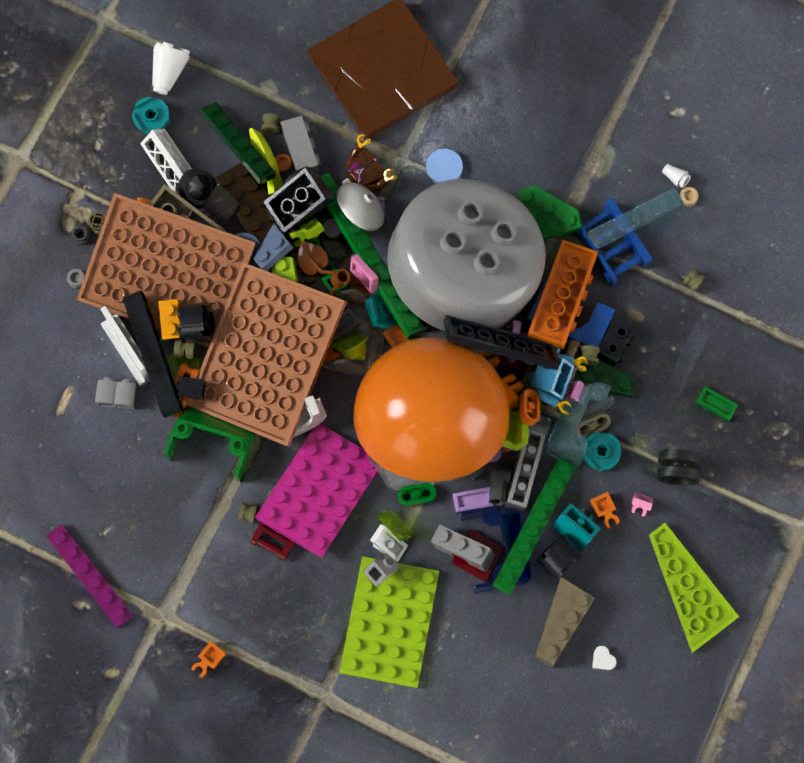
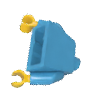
[529,354,588,415]

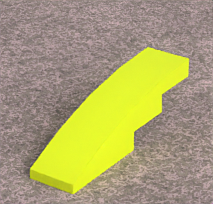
[249,128,282,196]

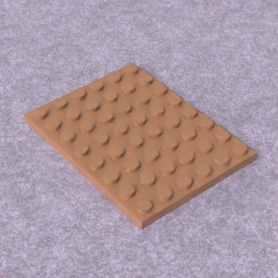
[76,193,257,347]
[186,262,347,447]

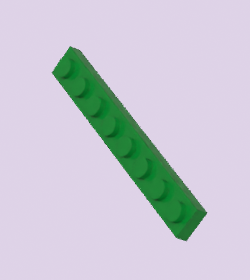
[492,458,576,595]

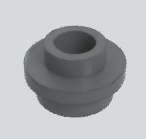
[71,226,90,245]

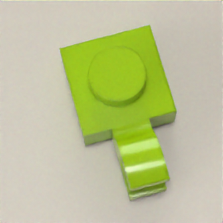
[289,218,325,247]

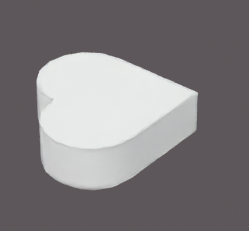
[592,646,616,670]

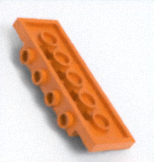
[527,239,598,349]

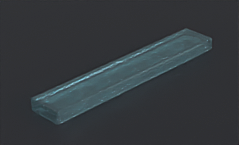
[587,188,684,249]

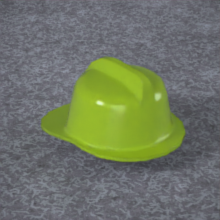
[330,333,368,360]

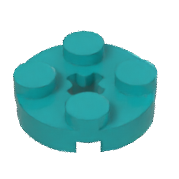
[132,97,170,135]
[365,292,398,329]
[582,432,621,472]

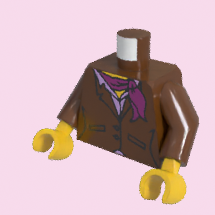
[341,134,397,192]

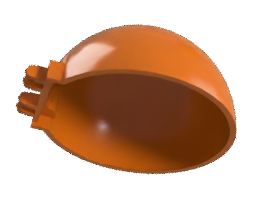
[354,337,523,482]

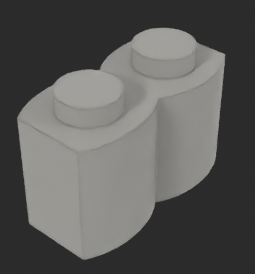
[95,377,138,409]

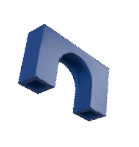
[526,279,615,347]

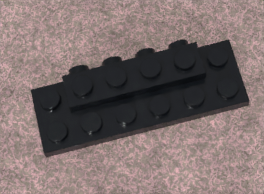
[443,315,560,370]

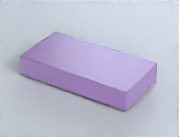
[452,487,494,514]

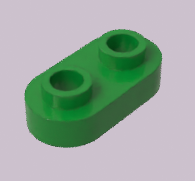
[398,483,436,507]

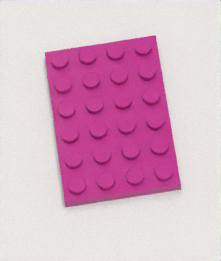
[255,424,381,559]

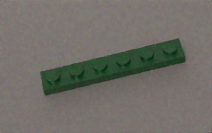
[201,102,276,184]

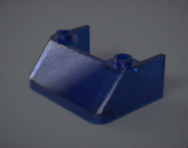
[460,506,531,594]

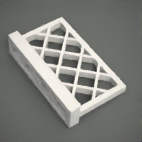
[100,306,150,387]

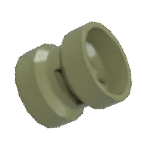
[88,212,106,236]
[174,339,196,360]

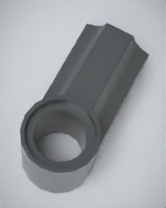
[489,467,511,507]

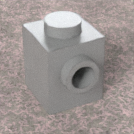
[363,553,399,587]

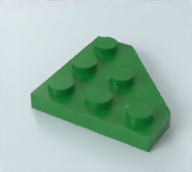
[517,185,583,240]

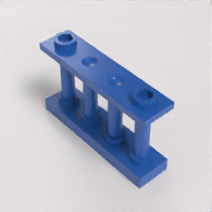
[574,198,653,287]

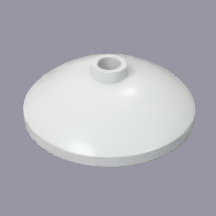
[337,183,384,231]

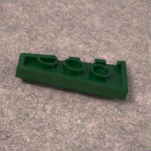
[563,346,636,398]

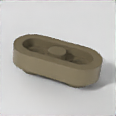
[573,410,611,439]

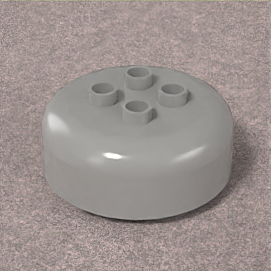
[387,178,546,331]

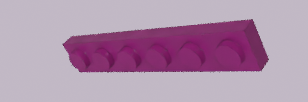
[46,524,133,628]

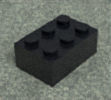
[264,168,335,233]

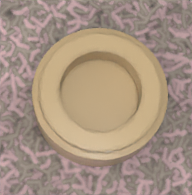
[679,187,699,207]

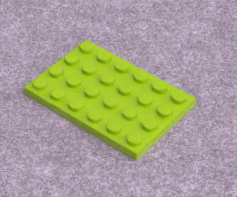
[339,556,439,689]

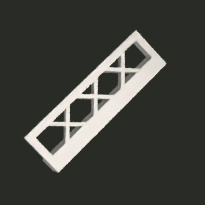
[140,129,204,196]

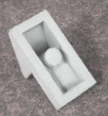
[370,524,408,562]

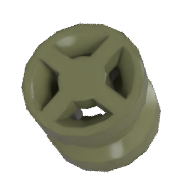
[261,113,281,134]
[682,268,706,292]
[580,345,600,365]
[238,502,258,524]

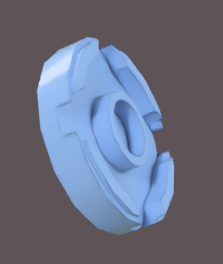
[426,149,463,184]

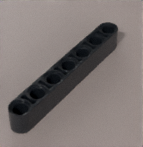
[123,290,183,418]

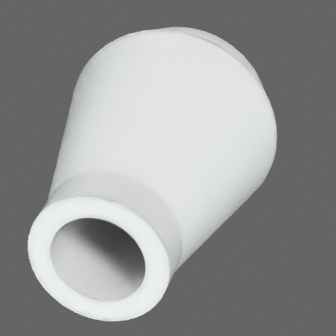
[662,164,691,188]

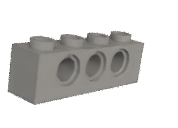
[504,429,546,511]

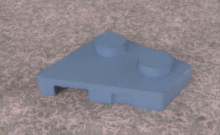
[253,224,294,271]

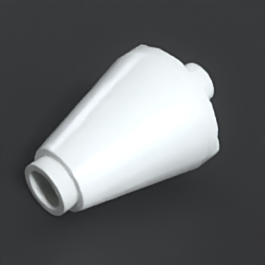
[152,42,190,95]

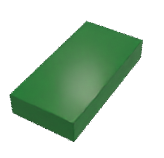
[695,386,739,422]

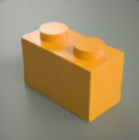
[158,299,184,340]

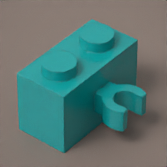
[551,503,601,552]

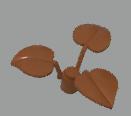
[297,241,374,300]

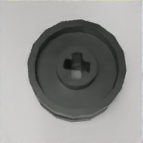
[656,449,702,486]

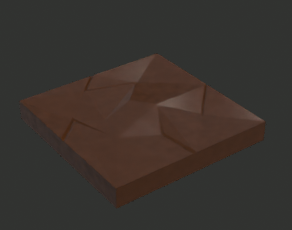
[307,0,458,141]

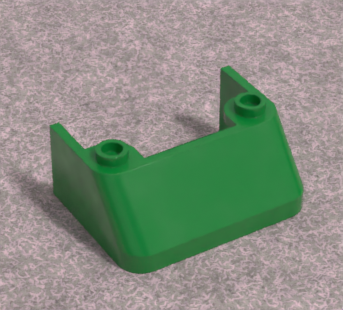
[163,407,256,483]

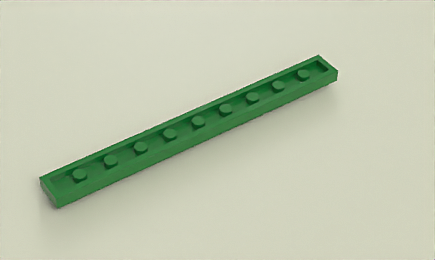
[320,173,425,339]

